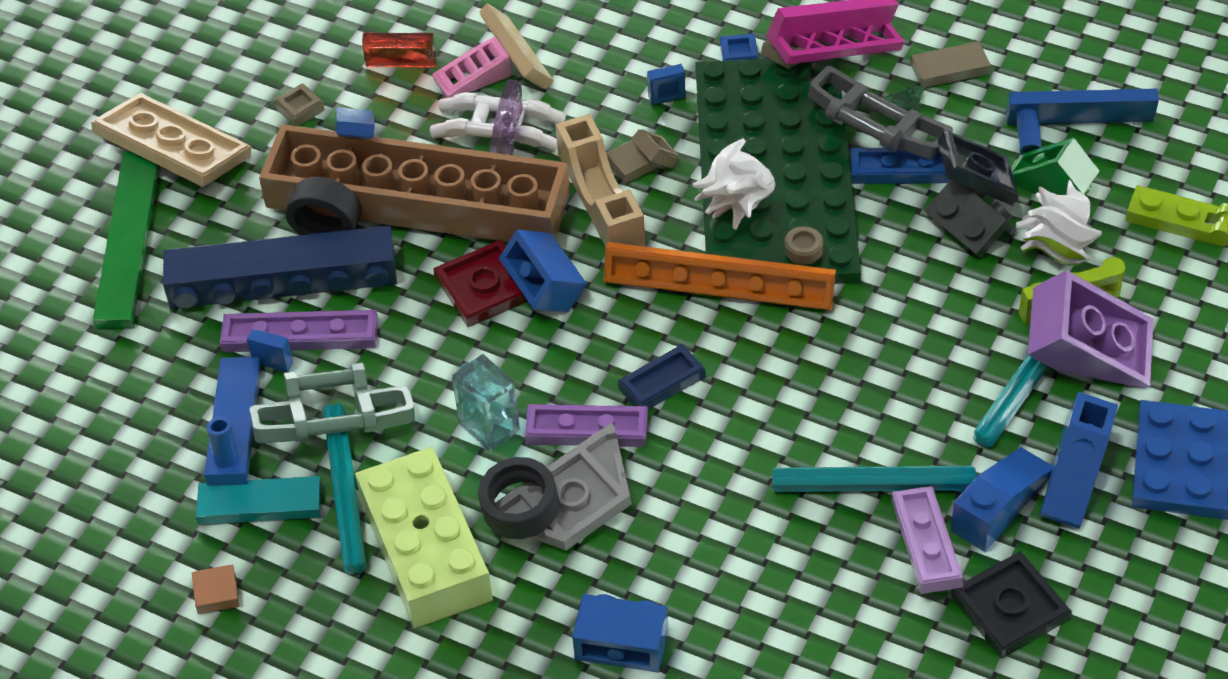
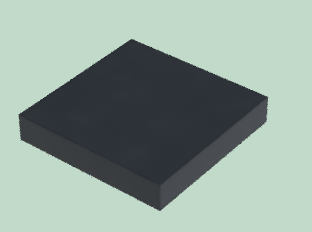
[938,130,1019,206]
[950,551,1072,659]

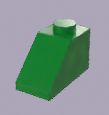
[1011,137,1099,195]

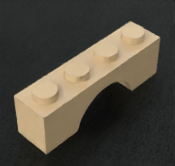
[555,114,645,247]

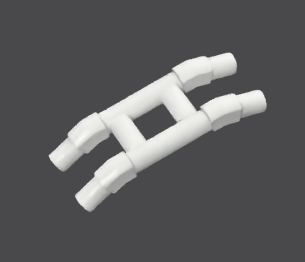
[430,92,566,153]

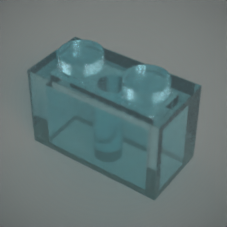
[452,354,520,452]

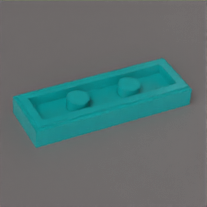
[196,476,322,525]

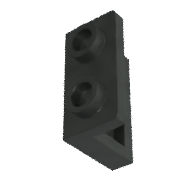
[924,180,1017,259]

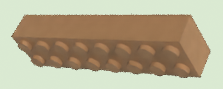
[259,124,570,242]

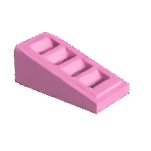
[432,37,512,98]

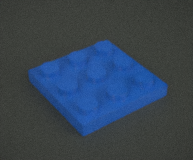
[1131,400,1228,520]

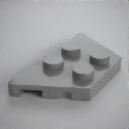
[495,423,632,551]

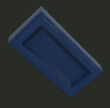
[618,344,705,410]

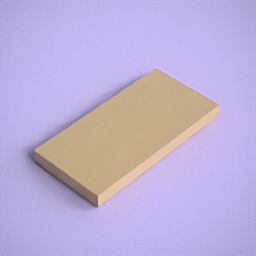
[91,93,251,187]

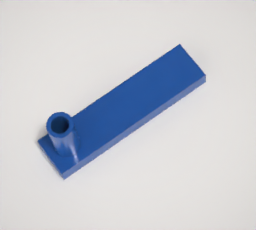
[1006,88,1159,154]
[204,356,262,486]

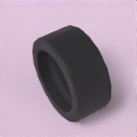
[285,177,361,235]
[477,457,560,539]

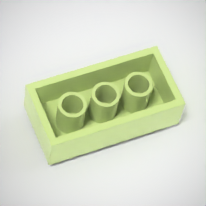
[355,446,493,629]

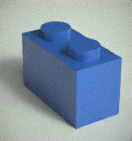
[499,230,587,312]
[572,594,668,673]

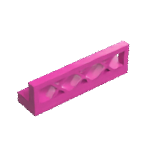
[766,0,905,64]

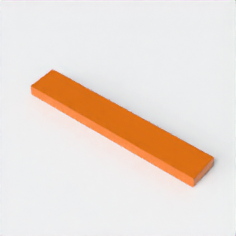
[604,242,836,310]

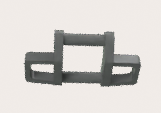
[808,66,953,159]

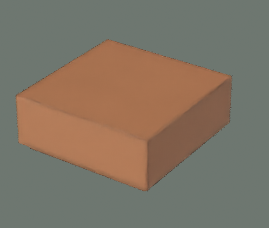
[192,564,240,614]

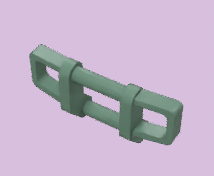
[250,363,415,443]

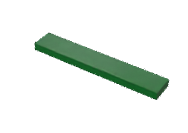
[93,151,160,329]

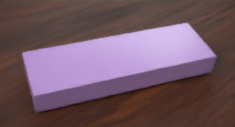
[892,486,963,594]

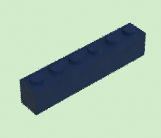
[163,226,397,309]

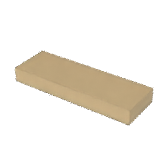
[479,3,554,89]

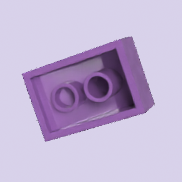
[1028,270,1154,389]

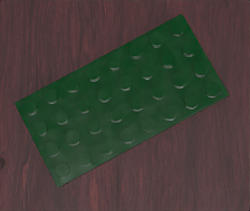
[695,58,861,284]

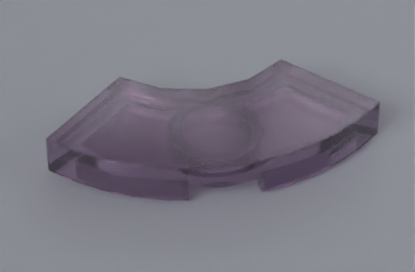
[490,79,523,155]

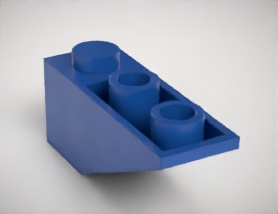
[1039,392,1118,529]

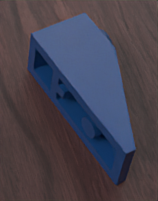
[950,447,1053,552]

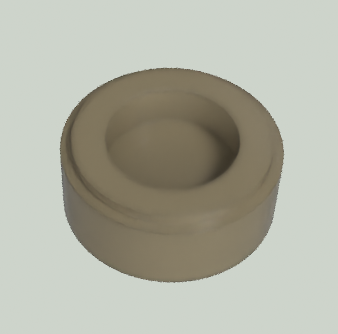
[784,226,823,264]

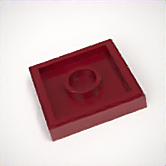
[433,239,528,327]

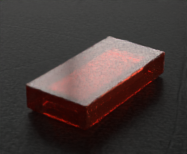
[362,33,437,67]

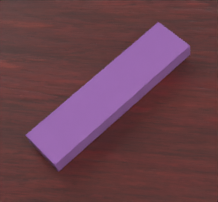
[220,310,378,352]

